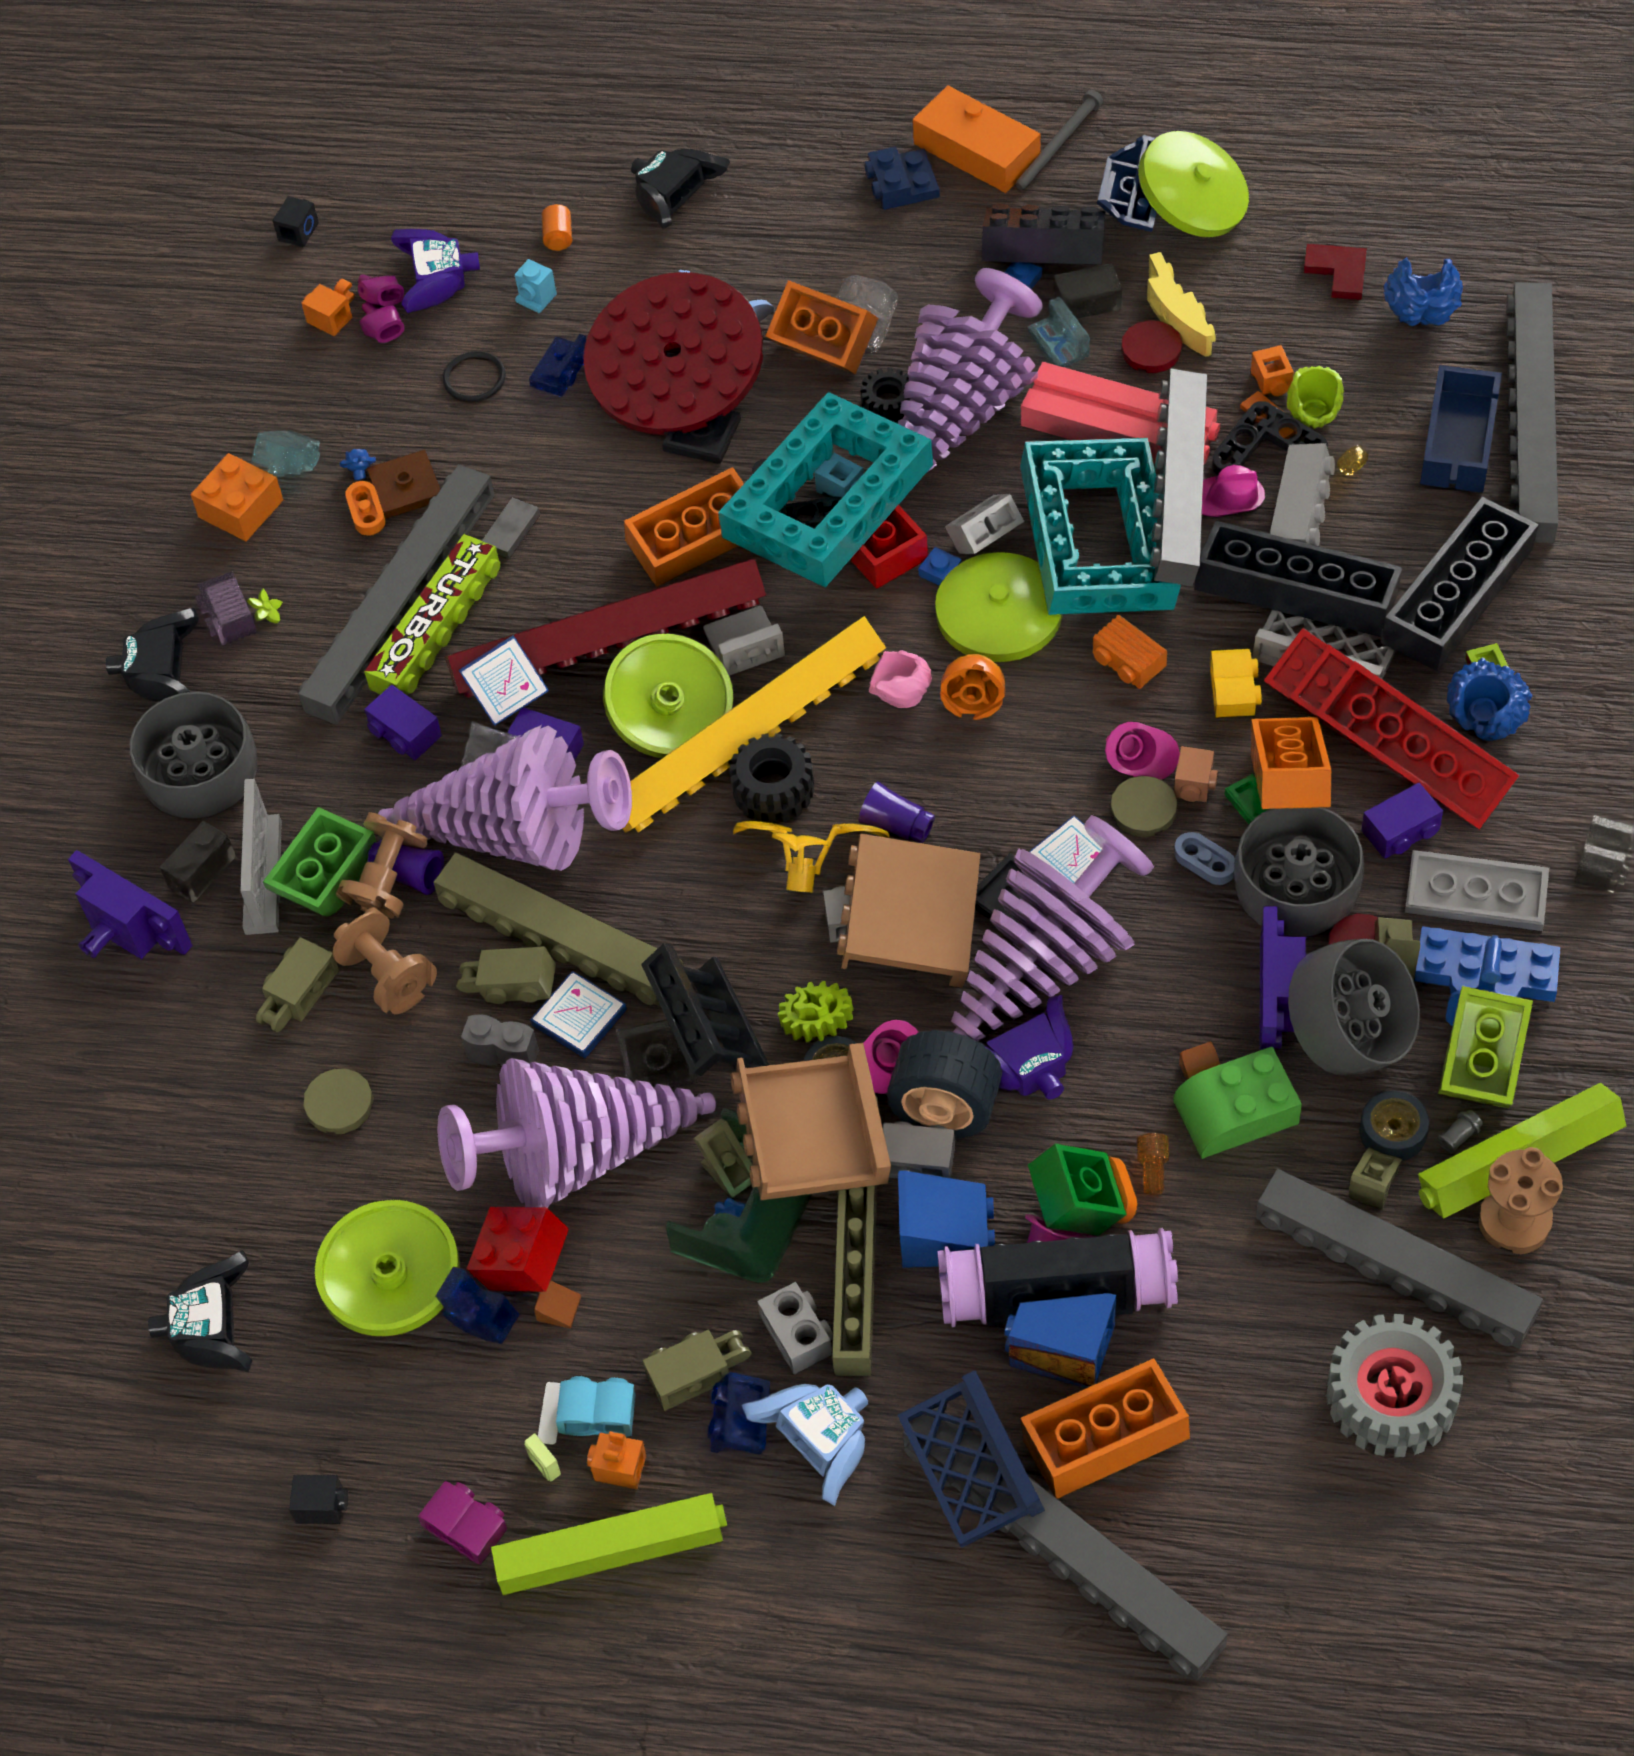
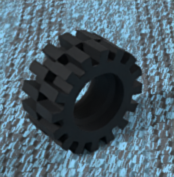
[860,367,911,422]

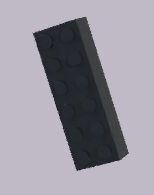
[1380,497,1539,671]
[1194,521,1402,637]

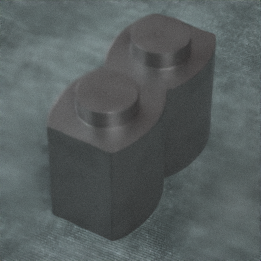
[461,1015,539,1066]

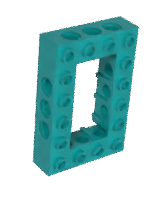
[718,392,933,588]
[1020,438,1181,615]

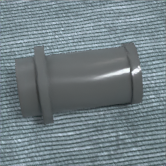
[1437,1109,1483,1154]

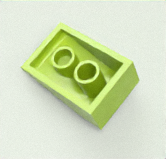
[1438,986,1533,1109]

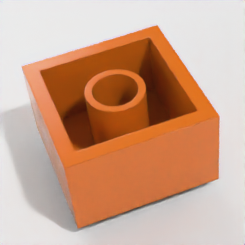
[190,453,284,542]

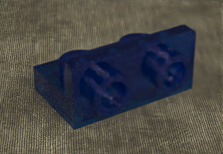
[529,334,587,397]
[707,1372,770,1455]

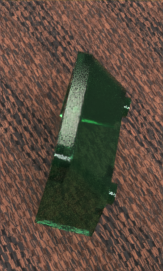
[666,1108,812,1283]

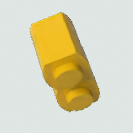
[1210,649,1262,718]

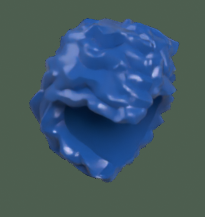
[1384,258,1463,327]
[1447,658,1533,741]

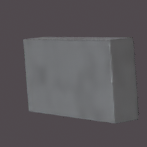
[482,497,540,559]

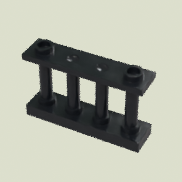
[641,943,769,1076]

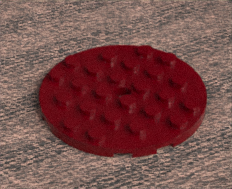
[584,272,763,435]

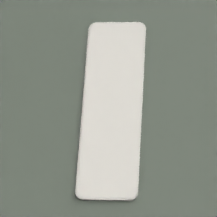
[538,1382,560,1444]

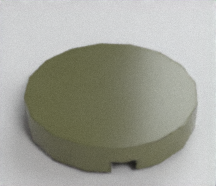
[1111,776,1177,837]
[303,1069,374,1134]

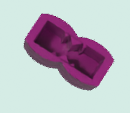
[418,1481,507,1565]

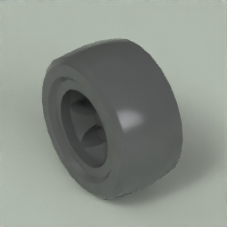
[130,692,257,819]
[1234,807,1364,936]
[1288,939,1420,1075]

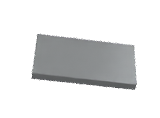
[1405,850,1549,931]

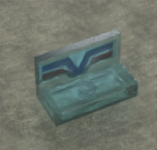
[1028,296,1089,367]

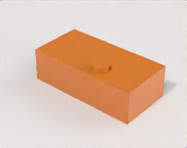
[913,85,1041,193]
[624,467,744,587]
[1251,717,1331,809]
[1020,1358,1190,1499]

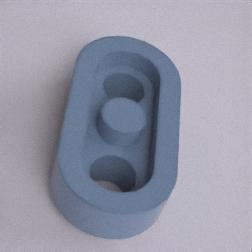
[1174,832,1235,885]

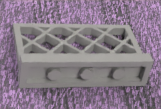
[1252,610,1396,679]
[241,778,282,935]

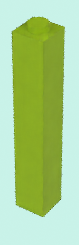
[1418,1083,1626,1219]
[491,1493,727,1595]

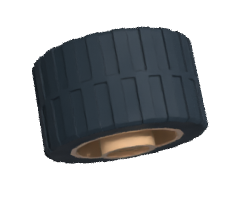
[886,1030,1002,1139]

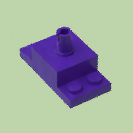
[68,850,193,959]
[1259,906,1306,1051]

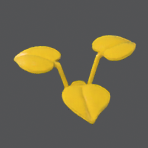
[733,821,890,893]

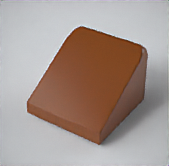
[1179,1042,1221,1080]
[534,1281,582,1329]

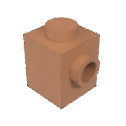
[1174,746,1218,802]

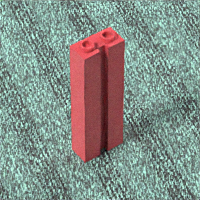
[1021,362,1220,464]

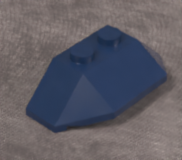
[1097,135,1157,232]

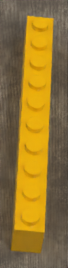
[622,616,886,833]

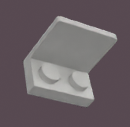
[703,606,785,676]

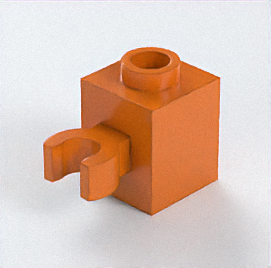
[301,279,355,336]
[587,1431,647,1489]

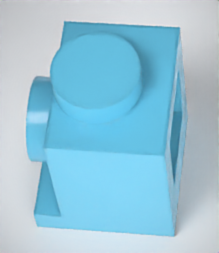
[515,259,557,313]
[814,453,863,498]

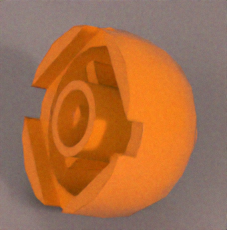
[940,654,1005,720]

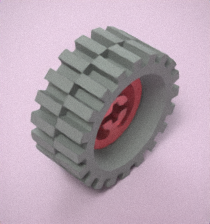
[1326,1314,1463,1457]

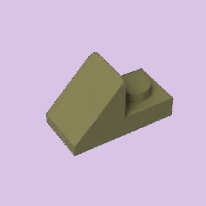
[1374,917,1421,982]
[693,1119,753,1198]
[1349,1147,1402,1209]

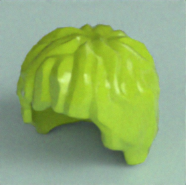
[1287,366,1344,429]

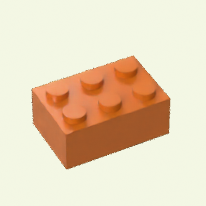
[765,280,878,374]

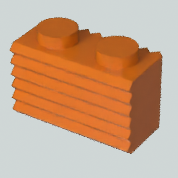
[1093,615,1167,689]

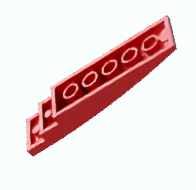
[1264,628,1520,830]

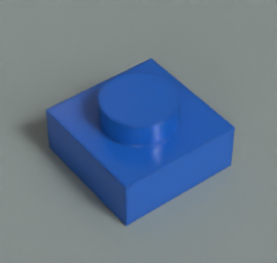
[1004,262,1042,290]
[918,547,962,586]

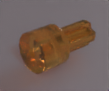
[1137,1133,1169,1195]

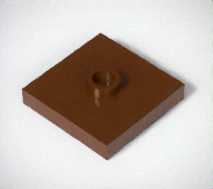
[367,449,441,519]

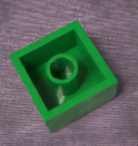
[1028,1144,1127,1236]

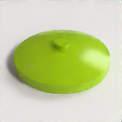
[1138,131,1249,237]
[935,552,1063,662]
[603,634,733,758]
[315,1200,460,1336]

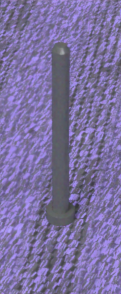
[1016,90,1103,190]

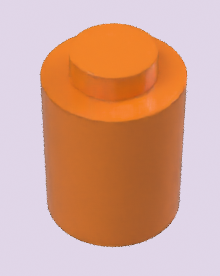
[542,204,572,251]

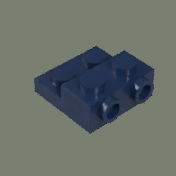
[864,146,940,210]

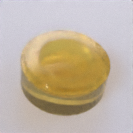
[1337,445,1369,475]

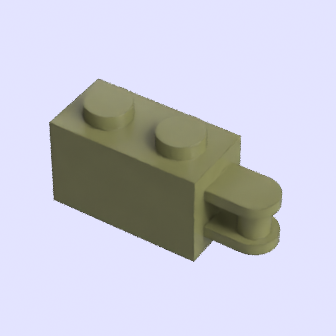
[256,937,340,1032]
[456,946,556,1004]
[642,1329,751,1411]

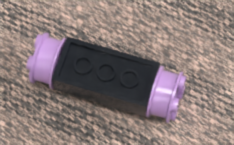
[937,1228,1178,1327]

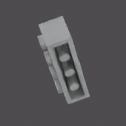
[1270,443,1335,546]

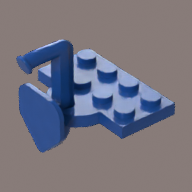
[1414,926,1560,1026]

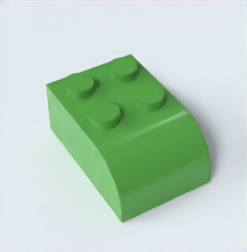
[263,807,377,917]
[1173,1046,1302,1159]

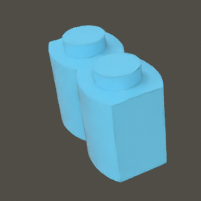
[556,1376,636,1437]

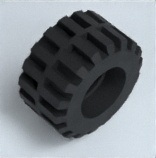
[730,733,814,823]

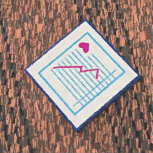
[458,635,549,726]
[1029,815,1119,883]
[530,971,627,1059]

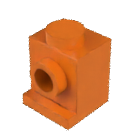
[1251,345,1294,396]

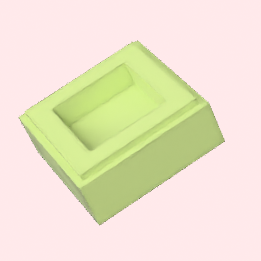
[524,1433,561,1482]

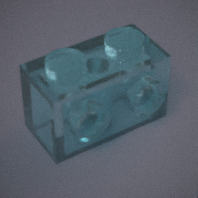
[251,430,320,477]

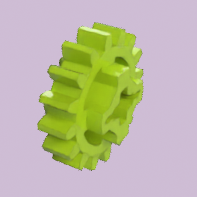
[778,981,854,1042]

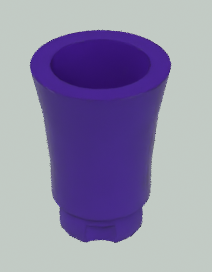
[858,781,935,844]
[367,840,444,895]

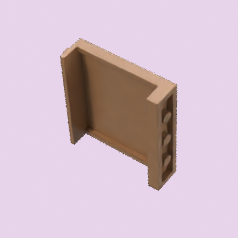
[837,833,981,988]
[731,1043,891,1200]

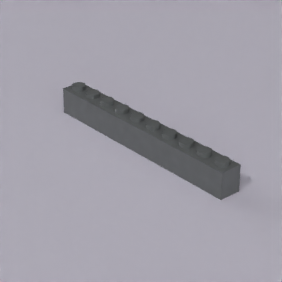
[1506,282,1558,543]
[298,464,495,725]
[903,1407,1228,1681]

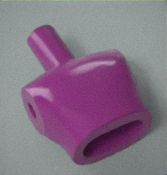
[358,274,404,306]
[359,302,405,343]

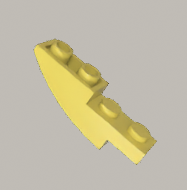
[1147,252,1216,357]

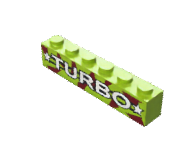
[364,534,500,696]

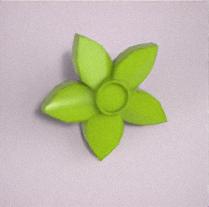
[247,588,283,624]

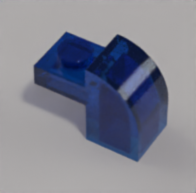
[435,1267,520,1344]

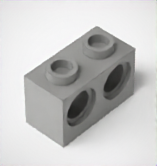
[945,494,1024,554]
[757,1282,833,1374]

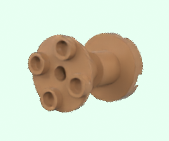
[336,812,428,919]
[333,907,437,1015]
[1479,1147,1563,1254]

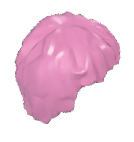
[869,650,932,708]

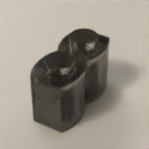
[1574,814,1634,893]

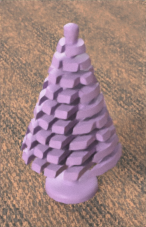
[898,268,1042,472]
[378,725,632,871]
[951,815,1154,1042]
[437,1058,716,1207]

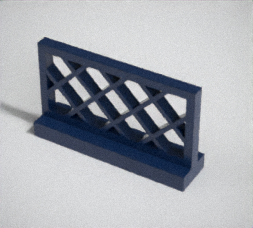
[897,1370,1045,1548]

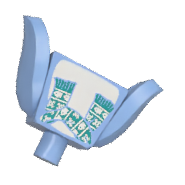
[742,1384,868,1506]

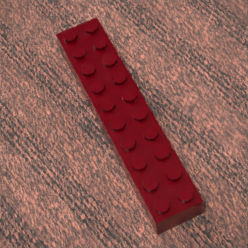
[444,559,767,698]

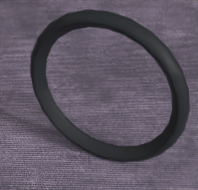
[443,351,506,401]

